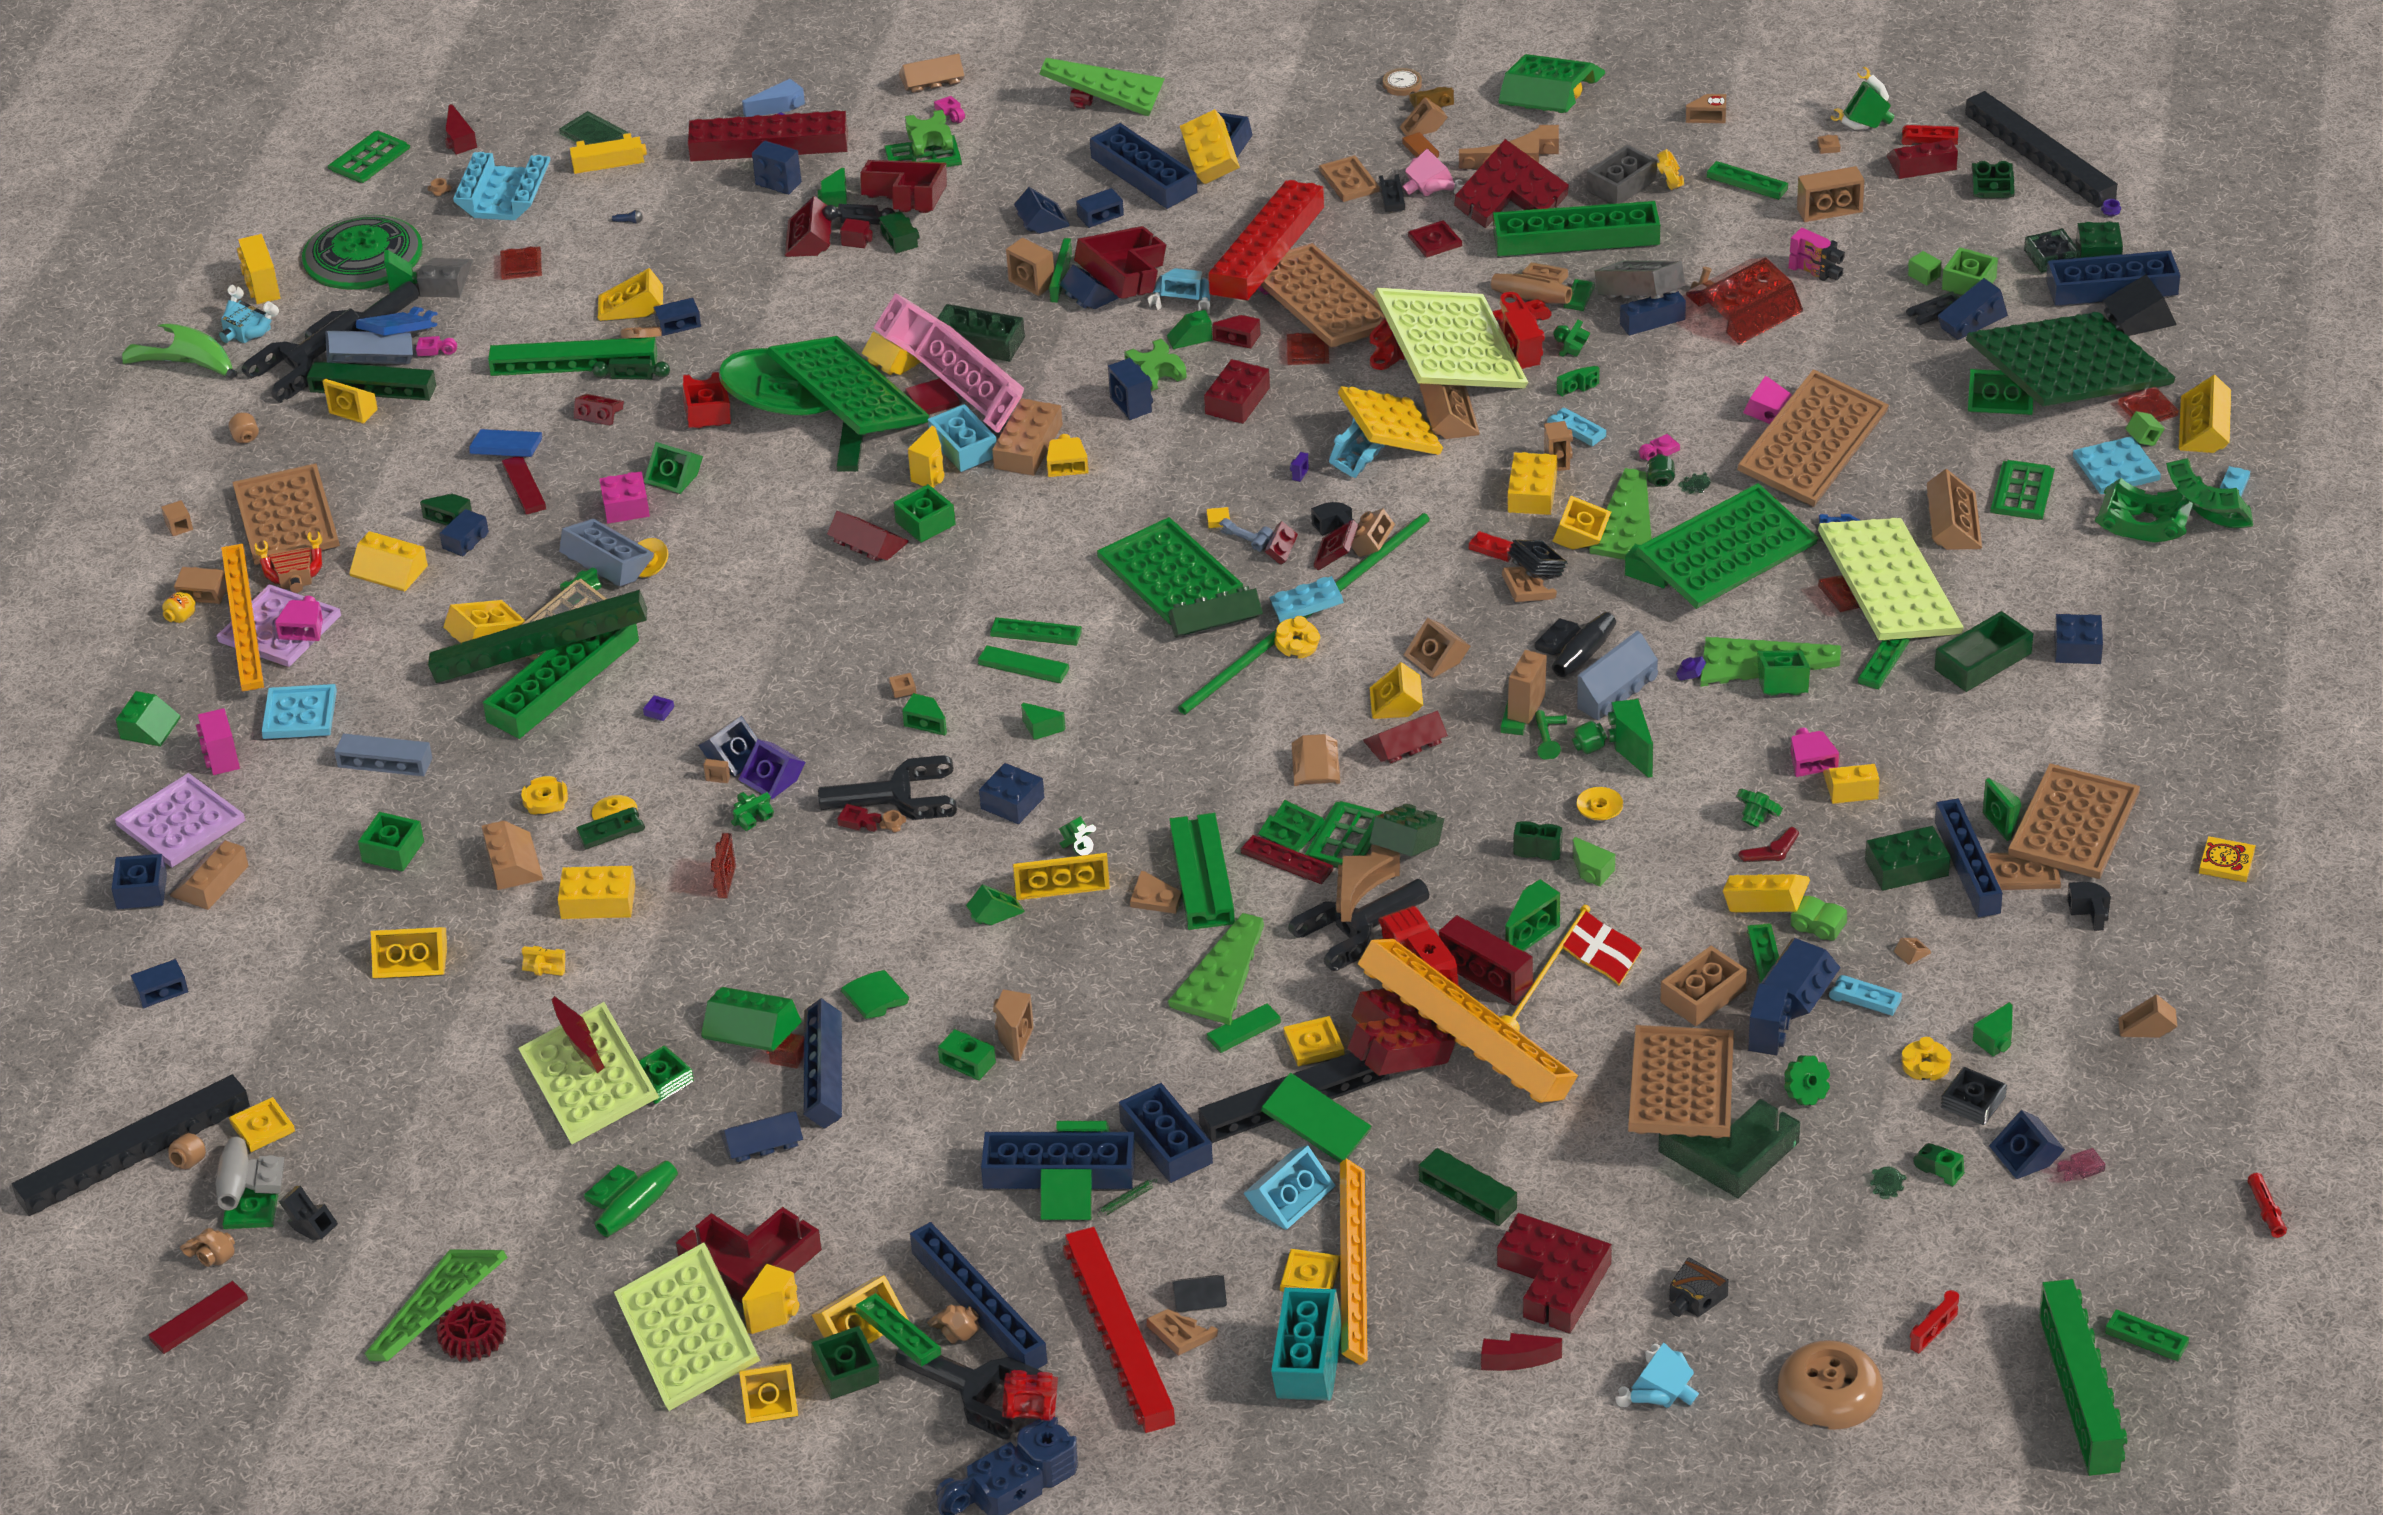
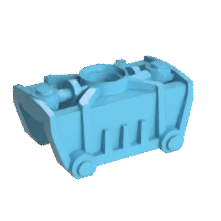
[1329,418,1385,478]

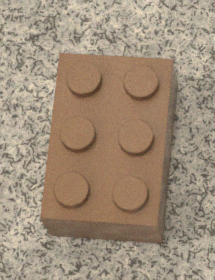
[1797,166,1864,222]
[1660,946,1747,1026]

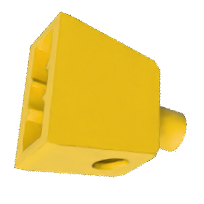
[1047,434,1089,477]

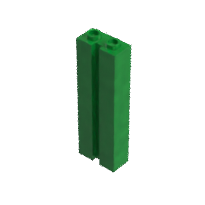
[1169,813,1235,930]

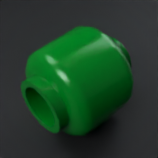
[1572,721,1607,754]

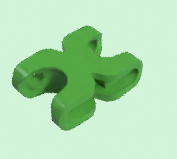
[905,110,953,156]
[1124,339,1187,391]

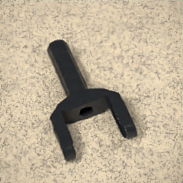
[305,281,419,364]
[242,308,360,403]
[818,755,957,820]
[1288,878,1430,971]
[895,1348,1042,1439]

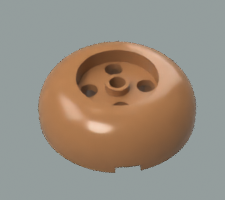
[1777,1340,1883,1430]

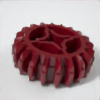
[436,1299,507,1362]

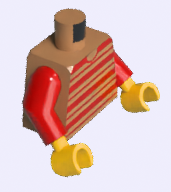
[255,532,322,593]

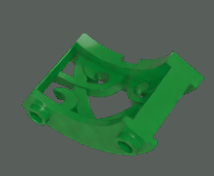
[2166,458,2253,528]
[2095,478,2196,542]

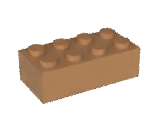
[992,398,1063,476]

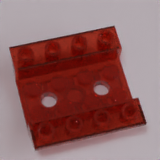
[1686,257,1803,345]

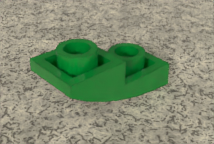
[1557,366,1600,397]

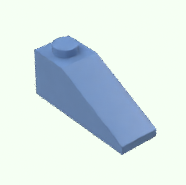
[742,79,805,117]

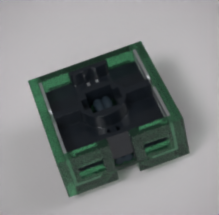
[2024,228,2080,273]

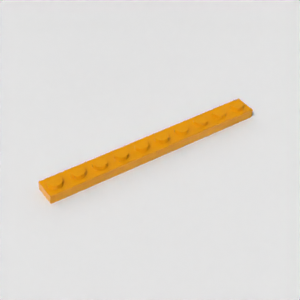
[221,543,264,692]
[1340,1158,1367,1365]

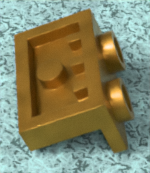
[1409,86,1454,109]

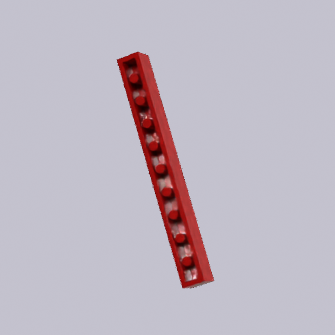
[1063,1226,1175,1433]

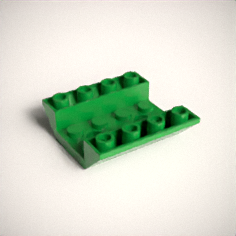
[1498,54,1605,113]

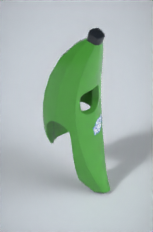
[122,324,237,379]

